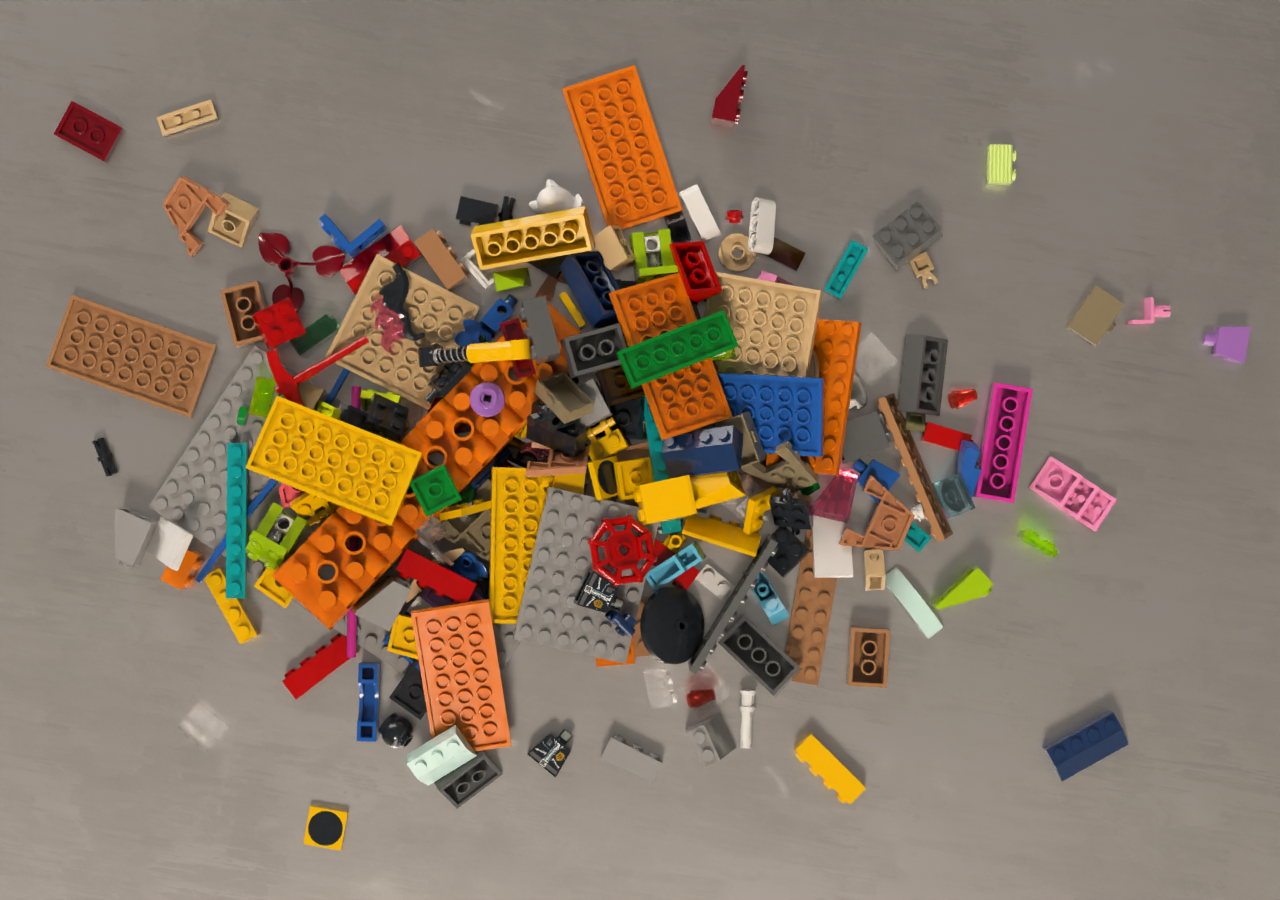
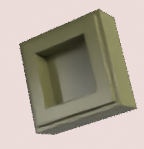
[905,412,926,432]

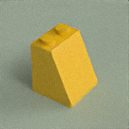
[690,471,746,509]
[633,475,697,526]

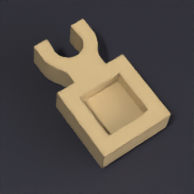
[910,252,938,289]

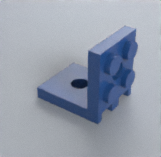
[319,214,388,258]

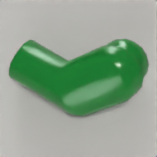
[457,483,477,504]

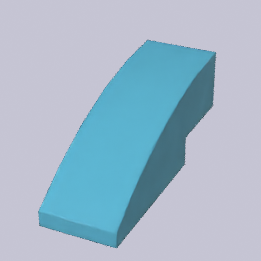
[646,541,706,591]

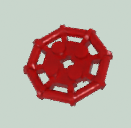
[588,515,657,587]

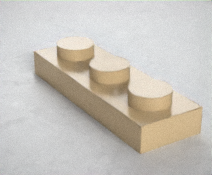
[157,99,218,136]

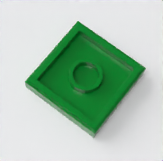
[410,464,462,517]

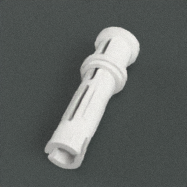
[739,689,757,748]

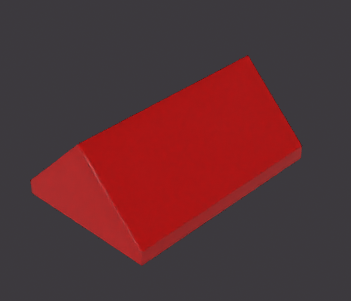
[669,241,722,303]

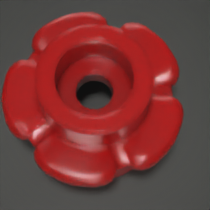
[725,210,744,223]

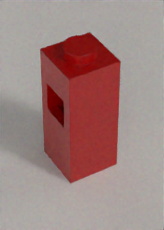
[920,422,974,452]

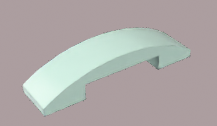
[885,567,943,639]

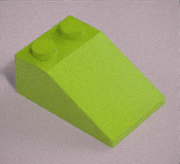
[931,566,994,610]

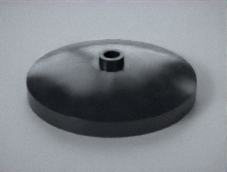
[640,587,705,664]

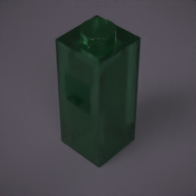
[290,314,340,357]

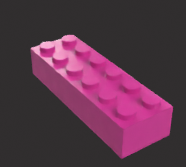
[973,383,1033,503]

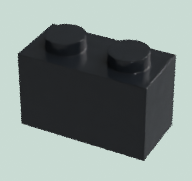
[456,196,499,227]

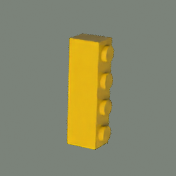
[204,567,260,644]
[794,733,866,804]

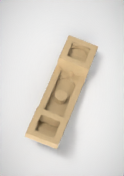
[406,548,466,603]

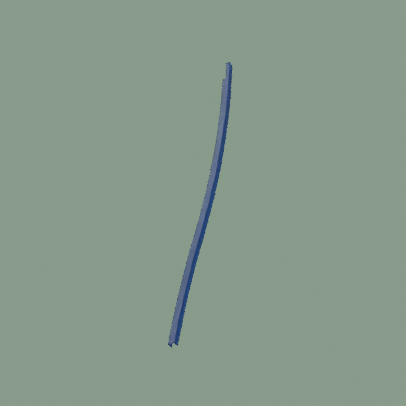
[195,368,350,583]

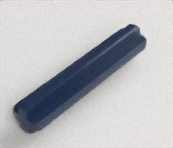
[470,448,512,489]

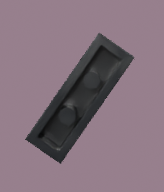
[526,421,587,458]

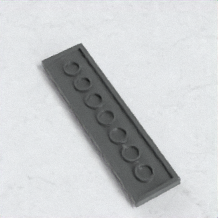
[688,534,779,674]

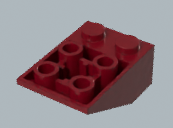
[711,65,748,128]

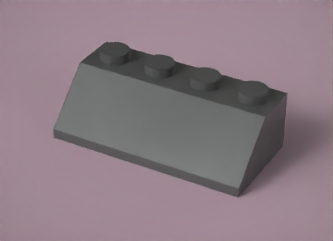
[898,334,948,416]

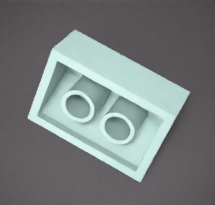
[407,725,477,786]

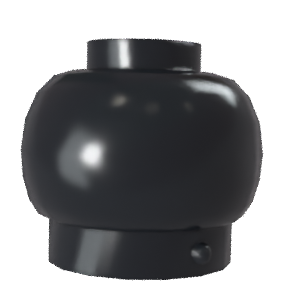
[378,713,413,748]

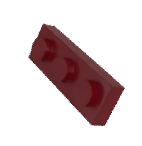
[500,318,536,380]

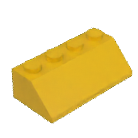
[681,515,761,557]

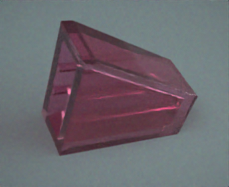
[810,470,858,523]

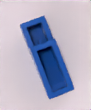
[957,440,982,504]

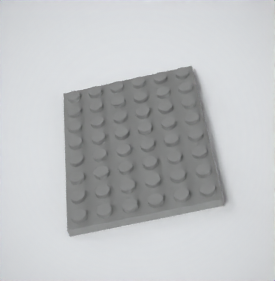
[512,486,659,664]

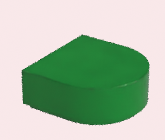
[237,405,251,426]

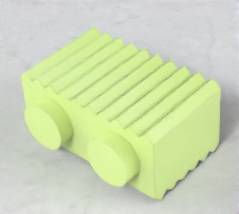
[987,144,1016,185]

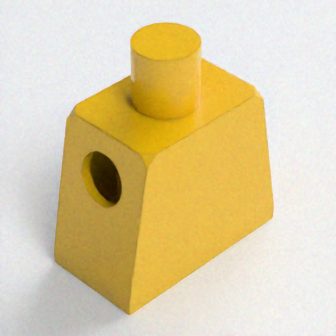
[539,473,586,495]

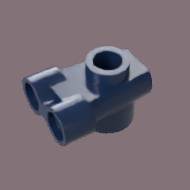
[605,609,637,637]

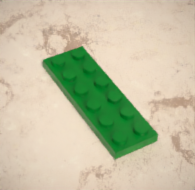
[616,310,739,389]

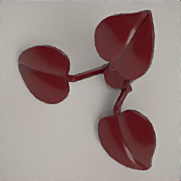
[258,233,345,312]

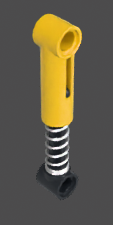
[418,339,531,367]

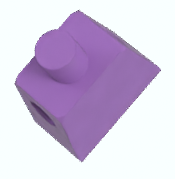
[1202,327,1251,364]

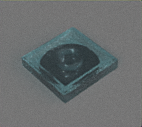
[931,473,975,519]

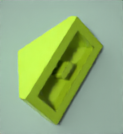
[492,267,531,292]

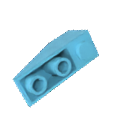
[742,570,789,626]

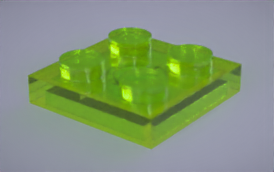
[1016,529,1059,558]

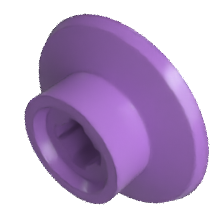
[470,382,505,417]

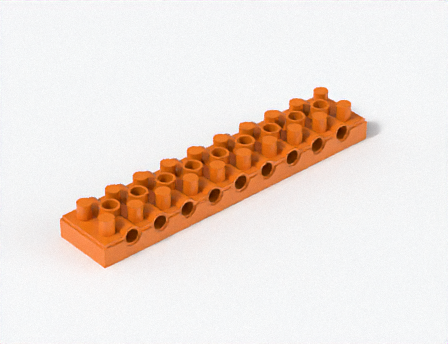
[272,295,582,630]

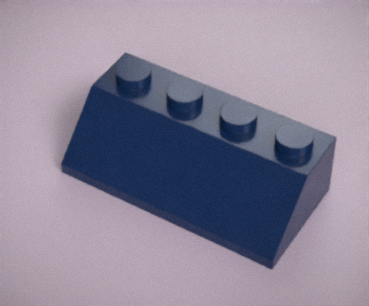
[559,251,620,328]
[662,425,743,479]
[1043,711,1128,782]

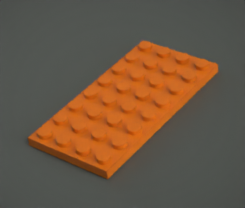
[562,65,682,230]
[609,273,733,440]
[766,319,862,476]
[411,599,511,751]

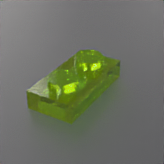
[249,376,276,418]

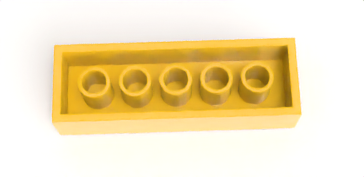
[471,206,594,270]

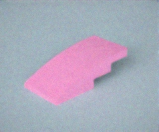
[1029,456,1117,532]

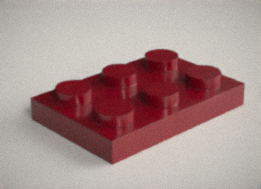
[54,101,123,162]

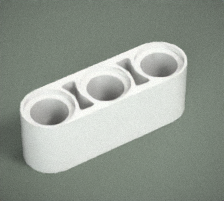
[679,184,720,242]
[748,197,776,255]

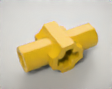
[663,532,688,553]

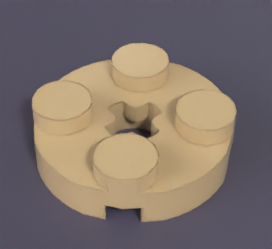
[718,233,757,272]

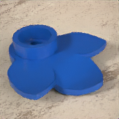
[454,319,492,348]
[451,551,488,582]

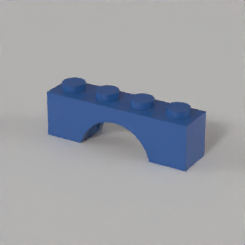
[357,662,380,742]

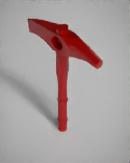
[266,335,369,407]

